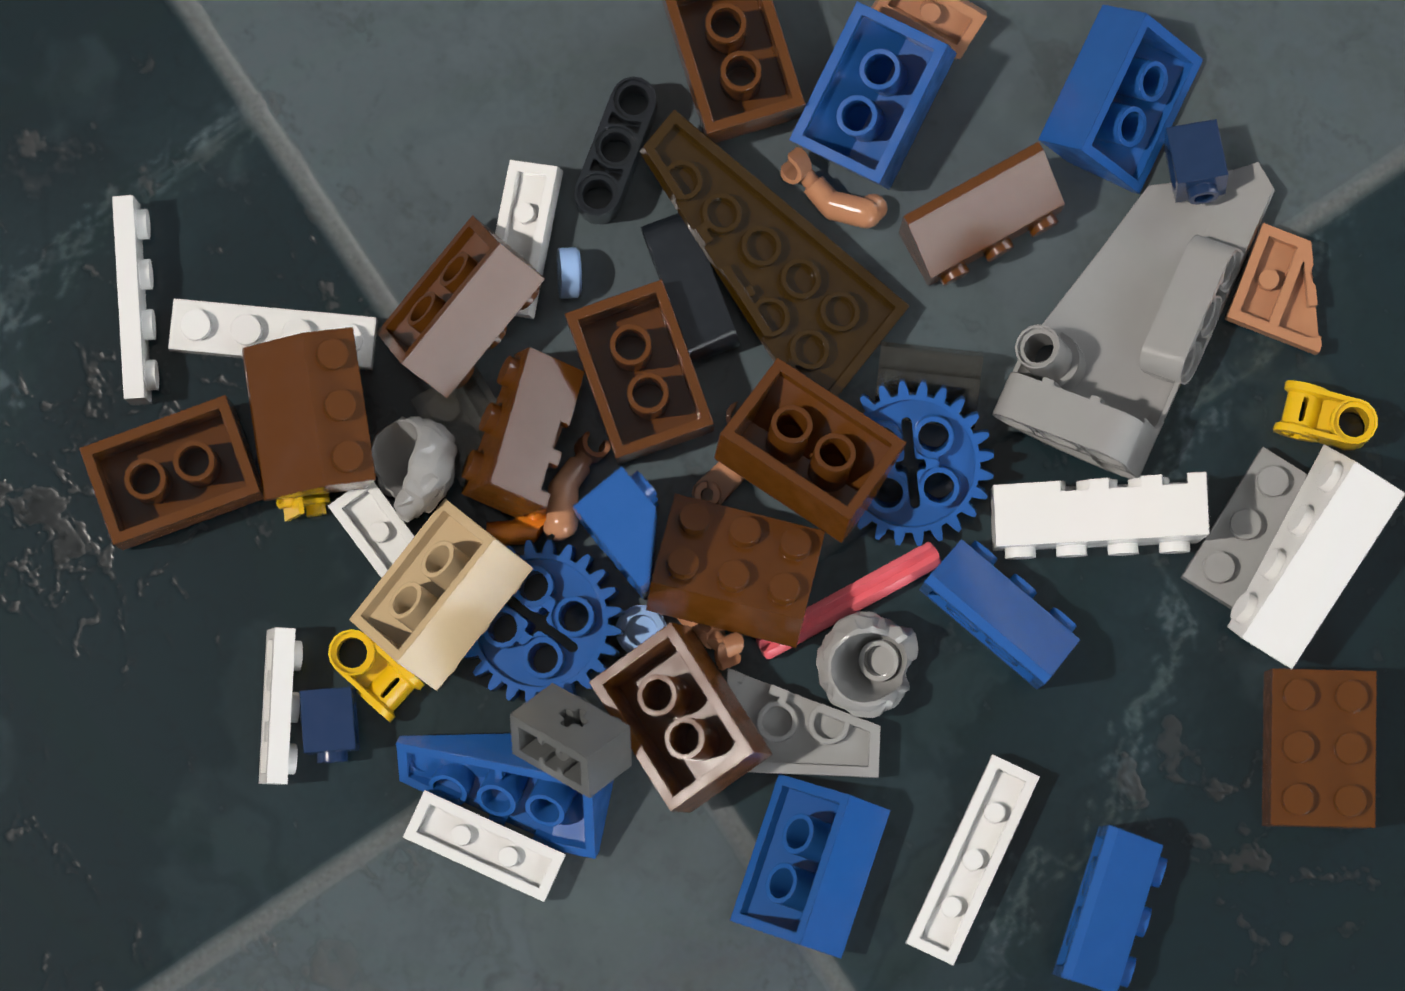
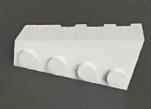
[1227,444,1405,669]
[990,472,1209,560]

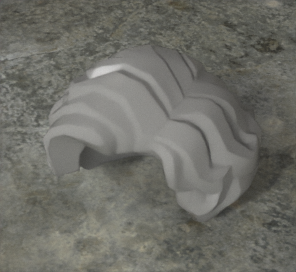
[371,416,457,522]
[816,612,919,718]

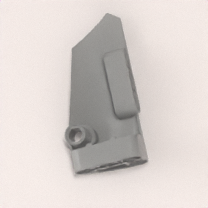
[992,162,1275,479]

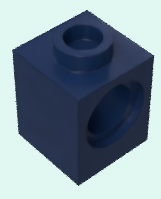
[1164,119,1229,205]
[300,687,360,763]

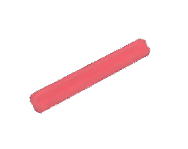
[756,542,942,659]

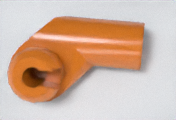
[486,508,547,546]

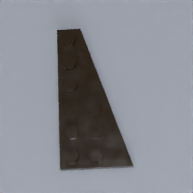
[639,109,909,397]

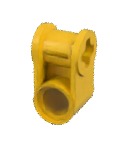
[1273,380,1378,450]
[328,629,425,723]

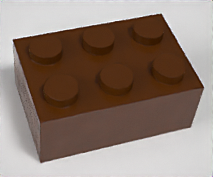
[663,0,805,143]
[565,279,714,465]
[79,395,264,550]
[646,494,825,648]
[589,622,773,813]
[1262,668,1377,829]

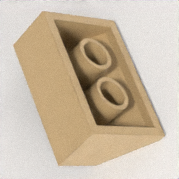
[349,499,533,691]

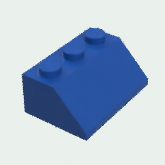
[789,1,957,190]
[1038,5,1203,194]
[573,466,659,600]
[919,539,1080,689]
[730,774,890,958]
[1052,825,1168,991]

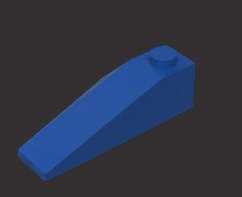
[396,733,614,859]

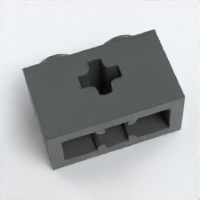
[510,683,632,798]

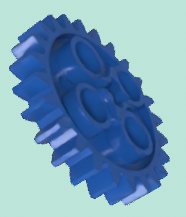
[857,379,994,546]
[464,539,625,702]

